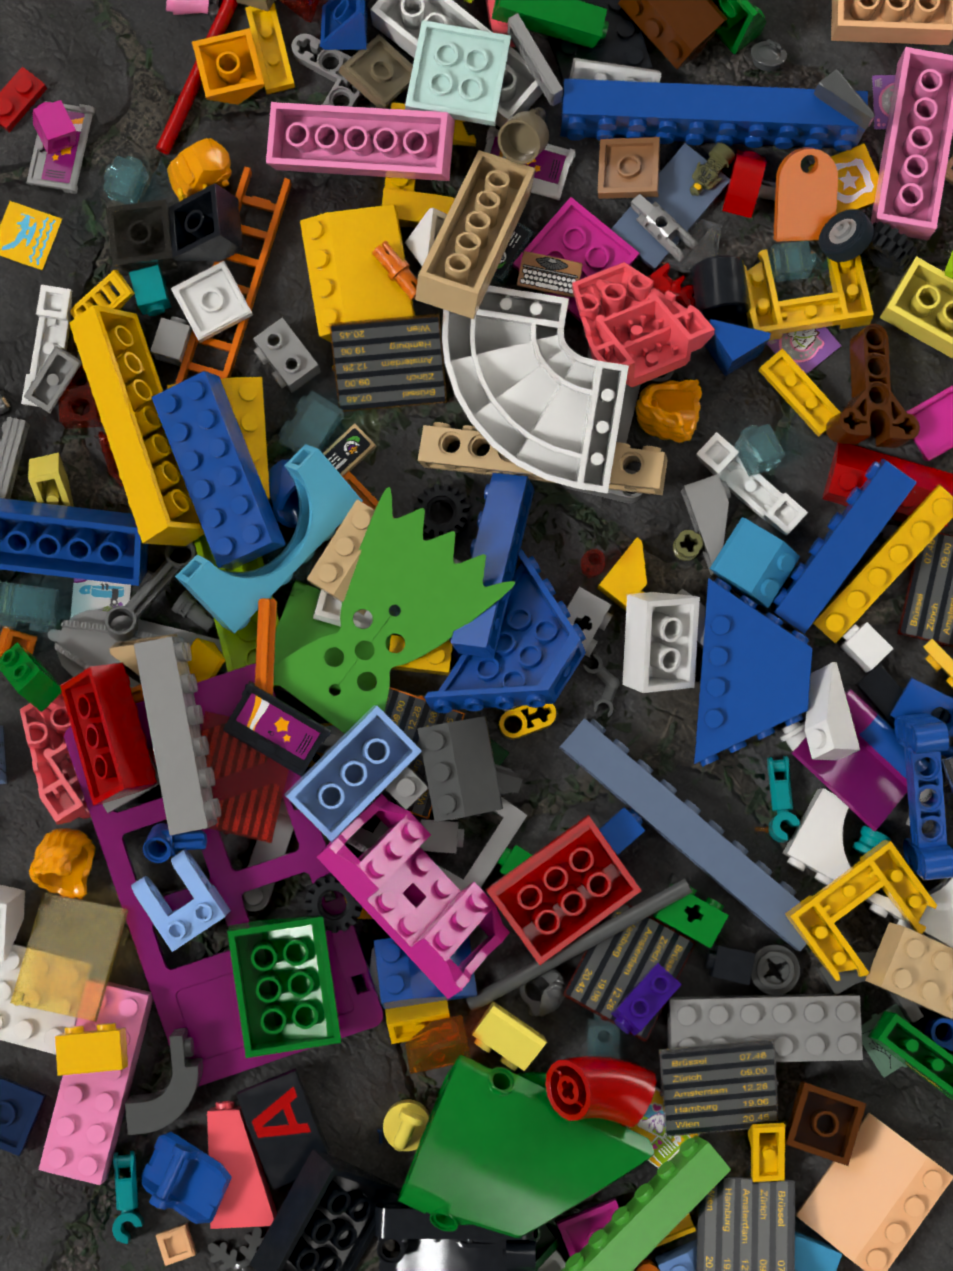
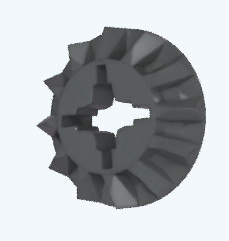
[751,944,800,995]

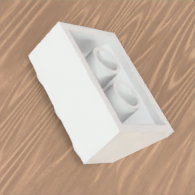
[622,592,700,693]

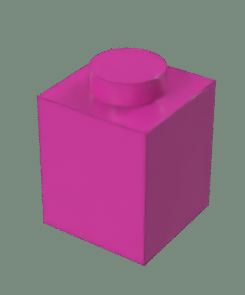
[33,100,76,154]

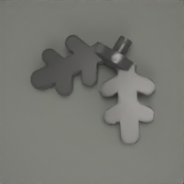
[208,1227,264,1271]

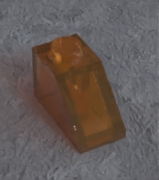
[405,1015,472,1074]

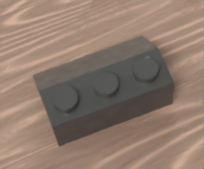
[418,716,503,822]

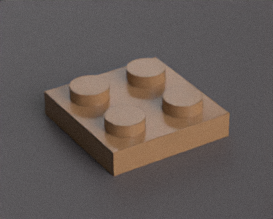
[598,137,661,199]

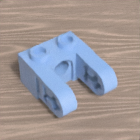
[131,849,231,952]

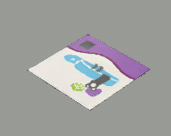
[70,578,131,619]

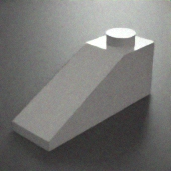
[681,474,731,576]

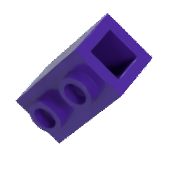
[611,963,682,1036]

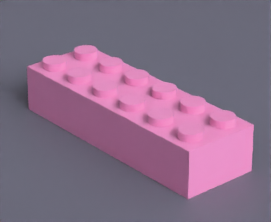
[871,47,953,241]
[266,102,455,181]
[38,978,153,1185]

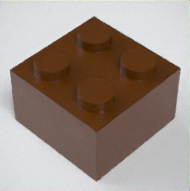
[785,1081,866,1166]

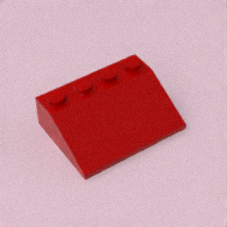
[485,815,642,965]

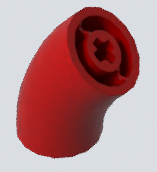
[545,1056,656,1128]

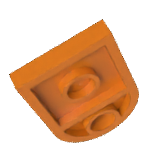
[773,147,838,242]

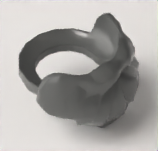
[520,968,566,1017]

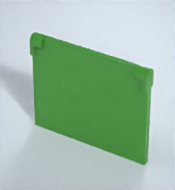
[274,580,393,692]

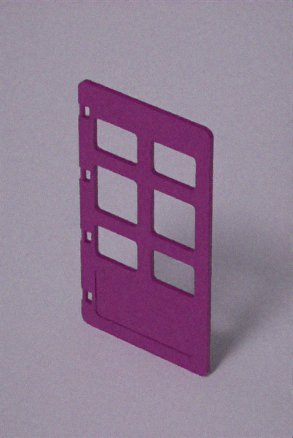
[64,664,384,1086]

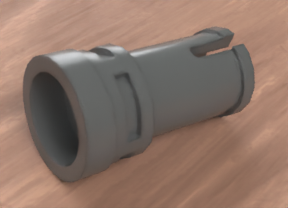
[172,591,215,633]

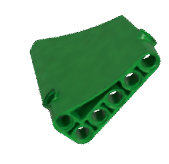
[398,1054,654,1238]

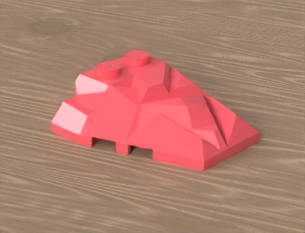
[572,262,715,387]
[20,677,157,825]

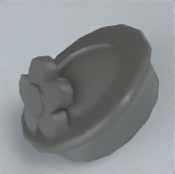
[751,39,787,72]

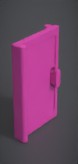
[906,385,953,462]

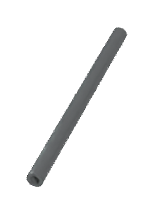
[466,879,692,1012]

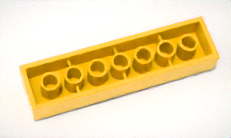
[69,305,205,546]

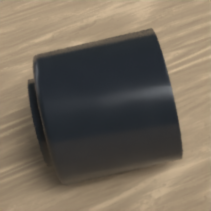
[690,255,751,321]

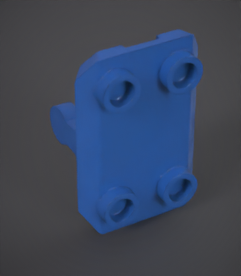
[142,1132,232,1224]

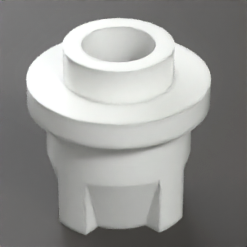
[780,721,806,751]

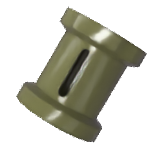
[672,530,703,561]

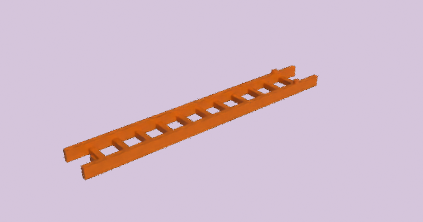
[175,167,292,384]

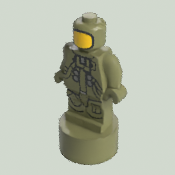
[690,143,736,196]

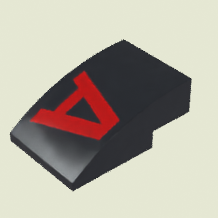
[237,1068,331,1189]

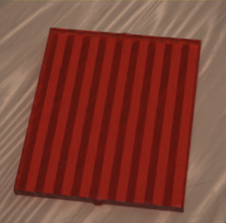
[200,711,289,843]

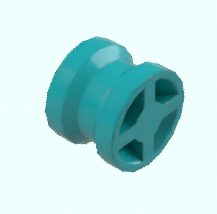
[852,826,891,855]

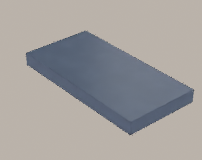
[611,143,730,271]

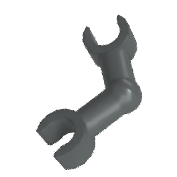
[583,654,620,718]

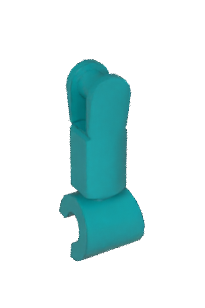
[767,756,801,843]
[112,1151,145,1244]

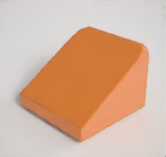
[0,628,38,659]

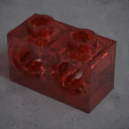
[59,364,102,429]

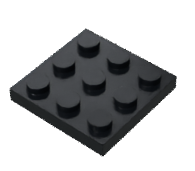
[548,0,653,84]

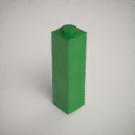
[491,0,609,48]

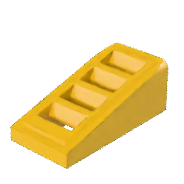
[70,270,135,319]

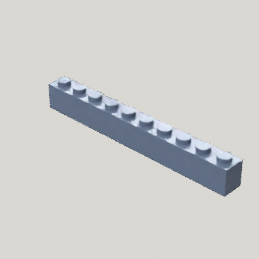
[559,718,806,951]

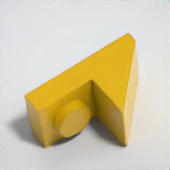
[748,1123,785,1182]

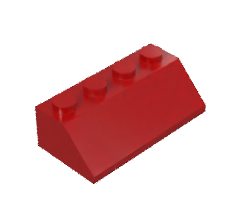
[822,443,953,531]
[60,662,157,806]

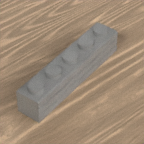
[0,417,30,499]

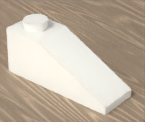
[805,662,860,761]

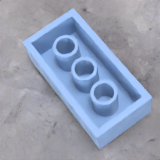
[284,705,422,842]

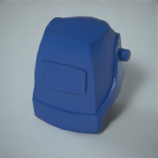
[268,459,299,528]

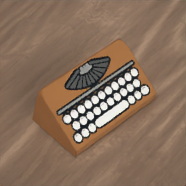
[517,251,583,298]

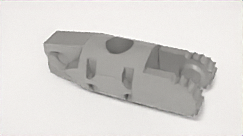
[631,194,699,262]

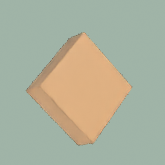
[156,1223,197,1266]

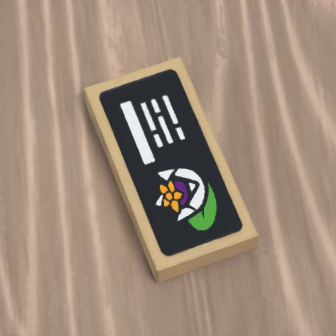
[323,424,376,476]

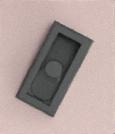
[814,70,875,130]

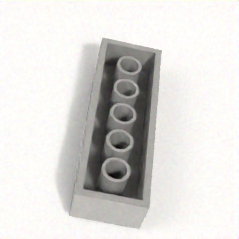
[134,636,221,835]
[666,993,863,1062]

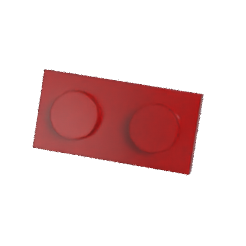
[0,66,47,133]

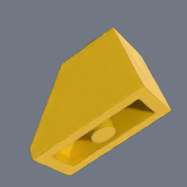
[597,537,647,611]

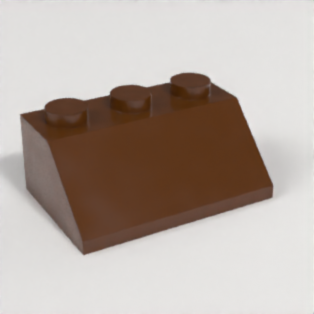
[618,0,728,70]

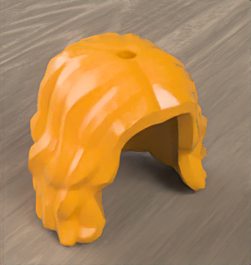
[635,379,702,443]
[29,828,95,899]

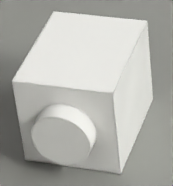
[840,622,893,673]

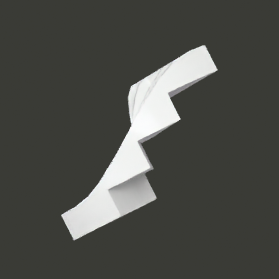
[442,286,629,493]

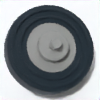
[819,209,874,262]

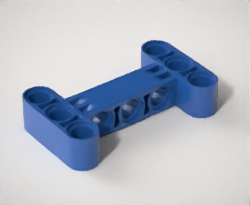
[894,713,953,880]

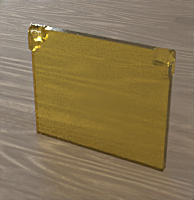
[10,893,128,1022]

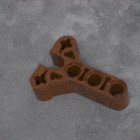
[826,323,920,448]

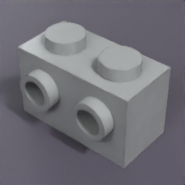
[253,317,321,393]

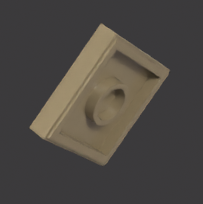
[339,34,413,109]

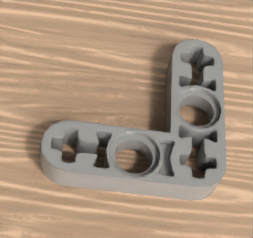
[291,34,363,107]

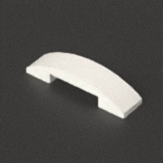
[21,285,72,407]
[696,432,808,536]

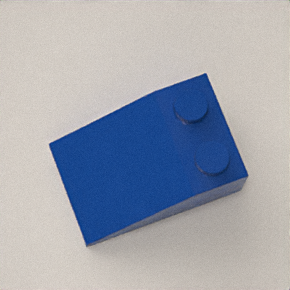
[374,936,477,1010]

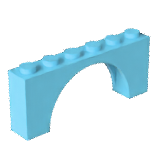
[175,444,363,634]

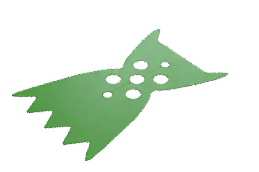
[274,487,515,734]

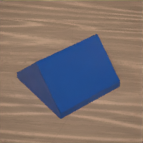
[320,0,368,50]
[705,319,771,376]

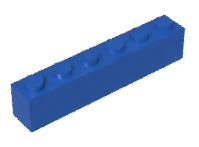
[772,458,917,634]
[449,473,534,659]

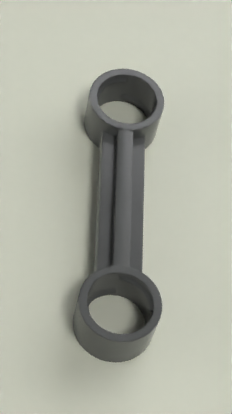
[105,543,196,641]

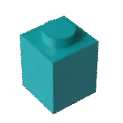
[129,265,172,316]

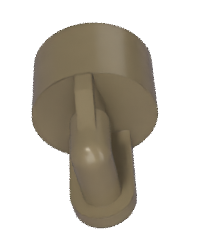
[498,107,549,164]

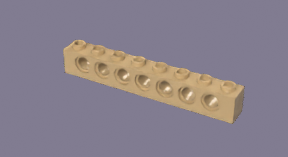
[418,422,668,495]

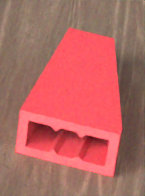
[207,1101,277,1229]

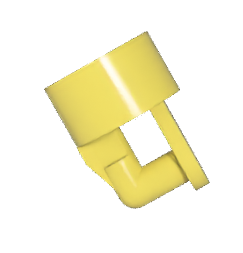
[383,1099,430,1152]

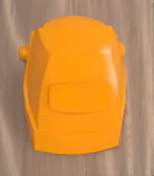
[167,138,232,198]

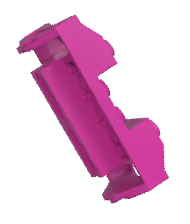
[317,794,510,999]

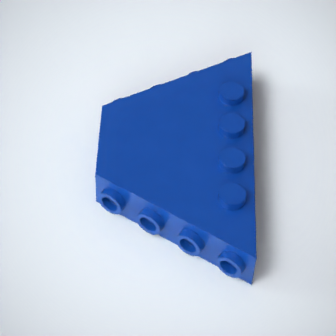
[424,549,586,713]
[694,578,812,767]

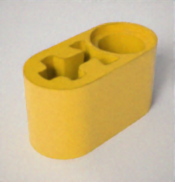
[499,704,556,740]

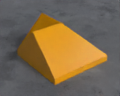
[192,28,265,105]

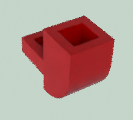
[722,150,766,218]

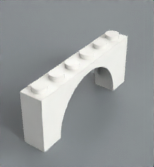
[782,788,953,948]

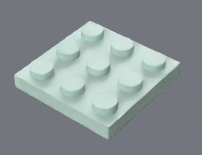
[405,20,511,126]

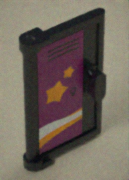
[222,681,332,777]

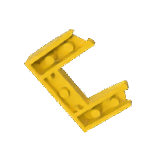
[382,102,476,228]
[744,249,874,341]
[785,840,937,981]

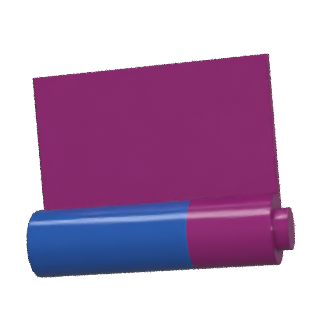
[791,689,929,831]

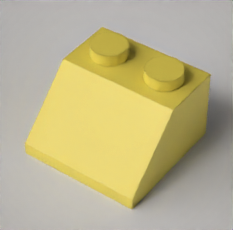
[472,1001,547,1071]

